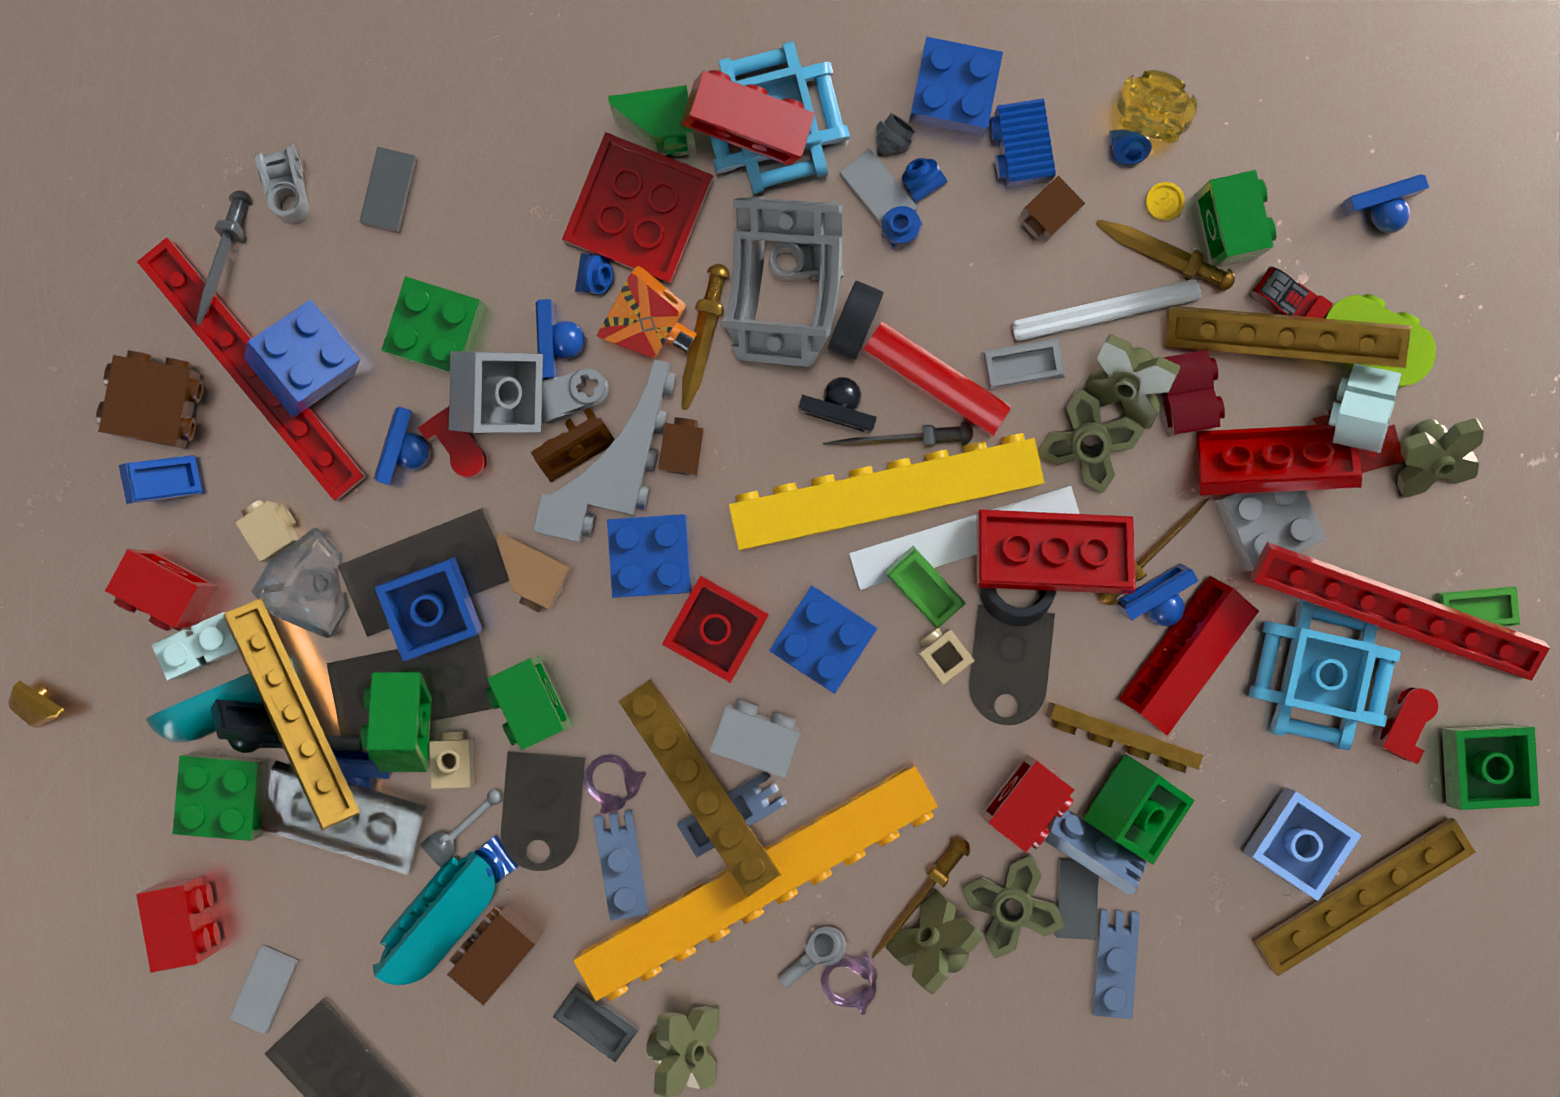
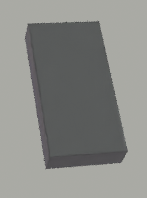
[359,147,417,232]
[1055,858,1099,940]
[553,983,639,1063]

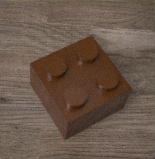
[447,903,544,1006]

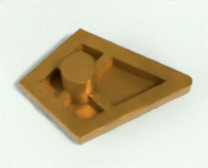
[8,681,65,728]

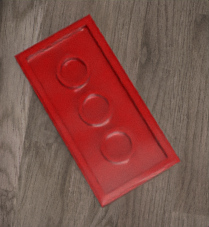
[1197,424,1362,495]
[977,509,1136,594]

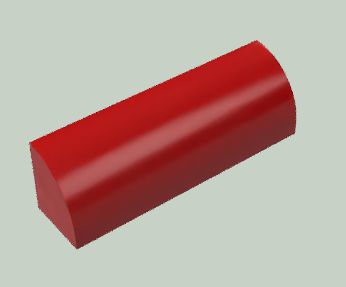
[861,321,1012,439]
[1118,575,1259,736]

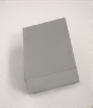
[839,148,918,227]
[981,338,1065,391]
[229,945,299,1034]

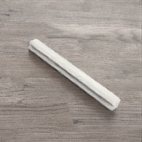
[1012,279,1201,342]

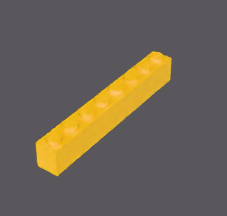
[729,433,1045,551]

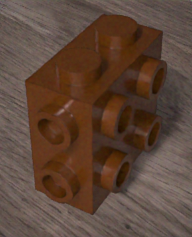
[96,350,203,449]

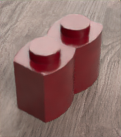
[1161,350,1225,436]

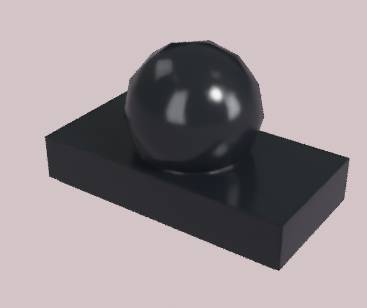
[798,377,877,434]
[211,699,282,753]

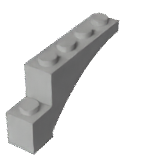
[533,359,676,543]

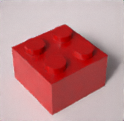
[105,549,218,632]
[662,576,769,683]
[981,755,1075,853]
[136,875,221,973]

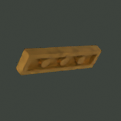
[1046,702,1203,773]

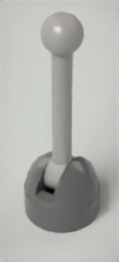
[420,789,502,867]

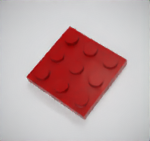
[562,132,714,285]

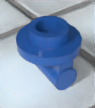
[1109,128,1152,164]
[902,158,948,203]
[882,206,923,249]
[575,253,613,294]
[474,835,519,883]

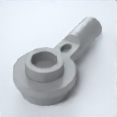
[778,926,846,989]

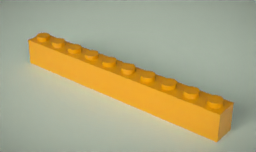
[573,763,938,1001]

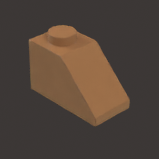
[496,532,573,613]

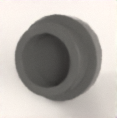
[876,113,915,155]

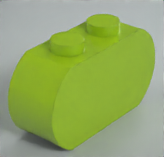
[1324,294,1436,389]

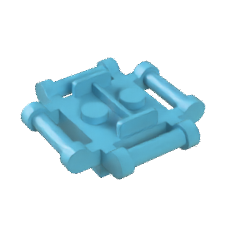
[710,41,850,195]
[1248,599,1402,751]

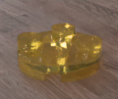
[1117,70,1197,143]

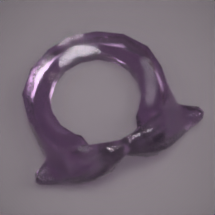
[584,754,646,815]
[821,954,878,1015]

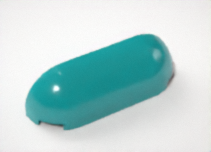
[146,658,294,743]
[373,851,495,985]

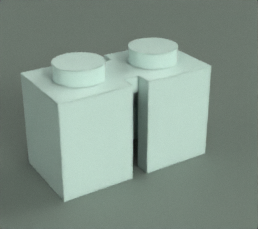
[1329,364,1401,453]
[151,612,239,680]

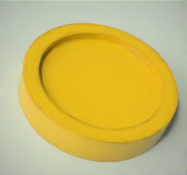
[1145,182,1185,221]

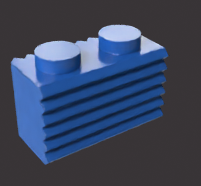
[989,98,1056,188]

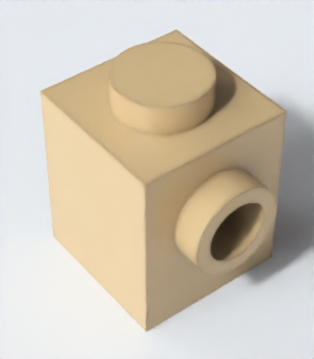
[235,500,301,562]
[917,628,975,685]
[429,731,476,789]

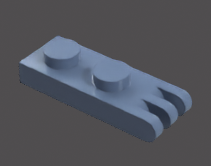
[677,771,787,858]
[594,810,649,921]
[1044,810,1146,895]
[1092,910,1140,1019]

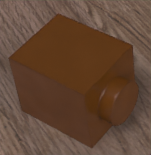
[1021,175,1085,241]
[658,417,705,477]

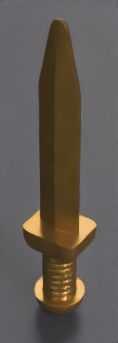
[1096,220,1235,290]
[682,264,729,410]
[1099,498,1209,606]
[872,837,970,958]

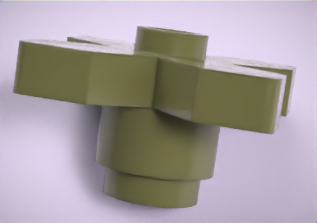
[1083,334,1180,429]
[1038,388,1144,493]
[1397,418,1484,498]
[962,855,1065,958]
[886,890,983,994]
[646,1006,719,1097]

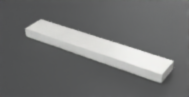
[848,486,1080,590]

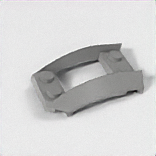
[721,196,842,367]

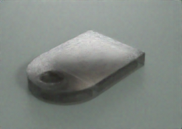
[968,605,1055,725]
[501,750,586,871]

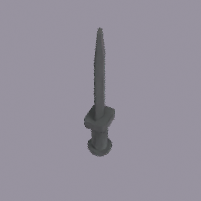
[196,190,252,325]
[823,422,973,448]

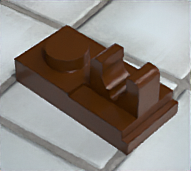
[531,408,615,482]

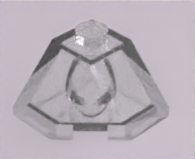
[251,528,348,638]

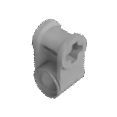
[254,144,310,224]
[768,242,844,282]
[541,368,610,424]

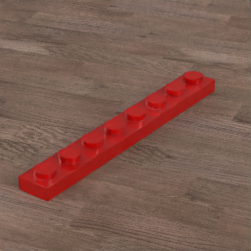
[137,237,366,501]
[1250,542,1550,681]

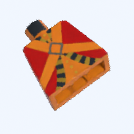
[596,266,697,358]

